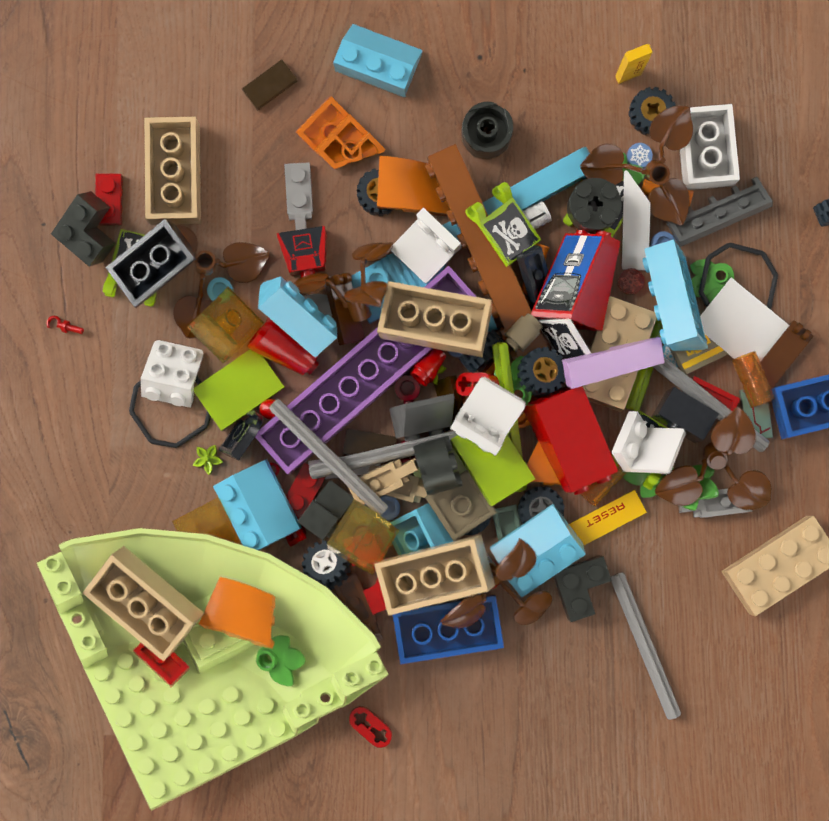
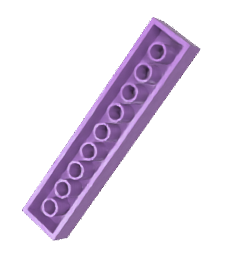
[255,266,476,475]

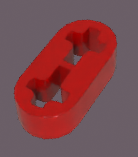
[456,373,499,397]
[349,706,392,748]

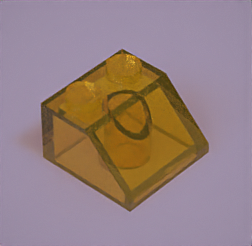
[187,287,264,364]
[172,497,242,545]
[327,499,399,575]

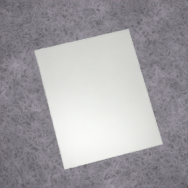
[700,278,789,373]

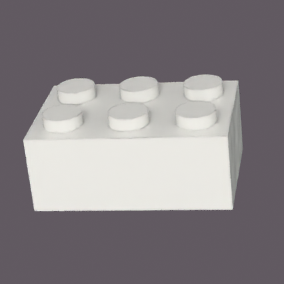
[680,104,740,190]

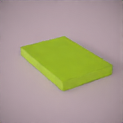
[194,350,285,431]
[450,435,535,507]

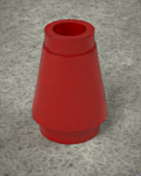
[410,349,446,386]

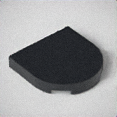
[219,410,263,461]

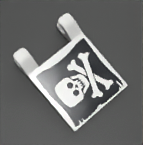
[538,319,591,360]

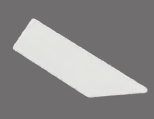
[622,170,650,270]

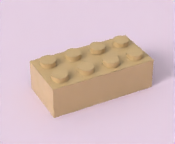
[144,117,201,225]
[377,281,492,357]
[583,296,657,412]
[721,516,829,616]
[374,535,495,615]
[83,546,204,661]

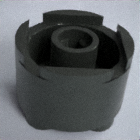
[461,102,513,159]
[567,178,622,234]
[413,436,463,495]

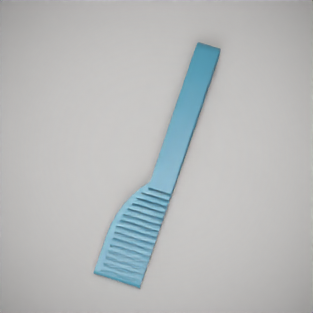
[351,147,589,324]

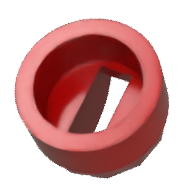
[259,399,276,420]

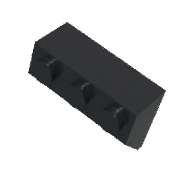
[106,219,196,308]

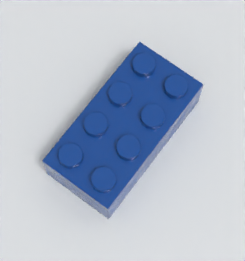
[768,374,829,440]
[393,595,504,664]

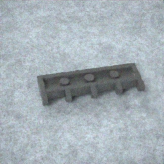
[665,177,773,247]

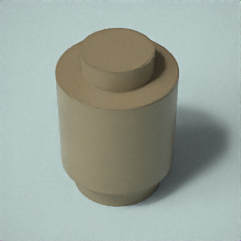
[505,313,543,352]

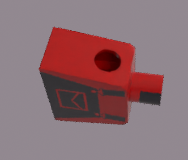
[277,226,327,278]

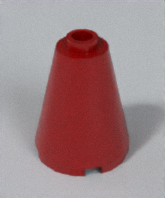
[247,317,319,376]

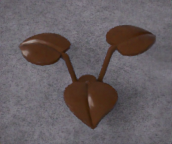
[580,105,693,225]
[156,223,269,339]
[294,242,393,322]
[655,407,771,510]
[440,538,552,628]

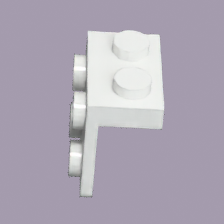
[141,340,203,408]
[451,377,526,456]

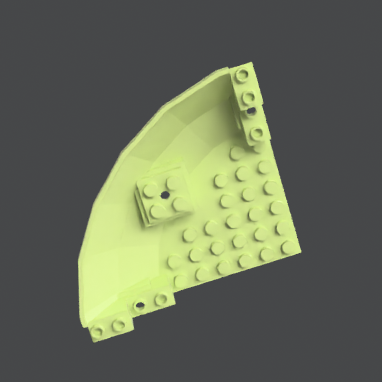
[37,528,389,811]

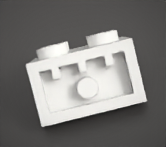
[391,208,461,283]
[612,411,686,474]

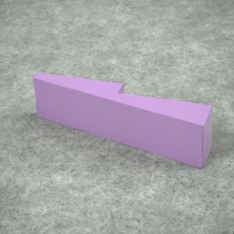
[562,337,665,389]

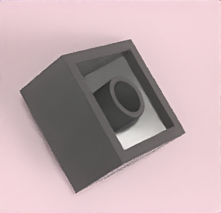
[389,394,454,442]

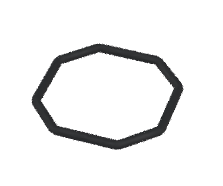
[699,243,778,310]
[129,375,211,448]

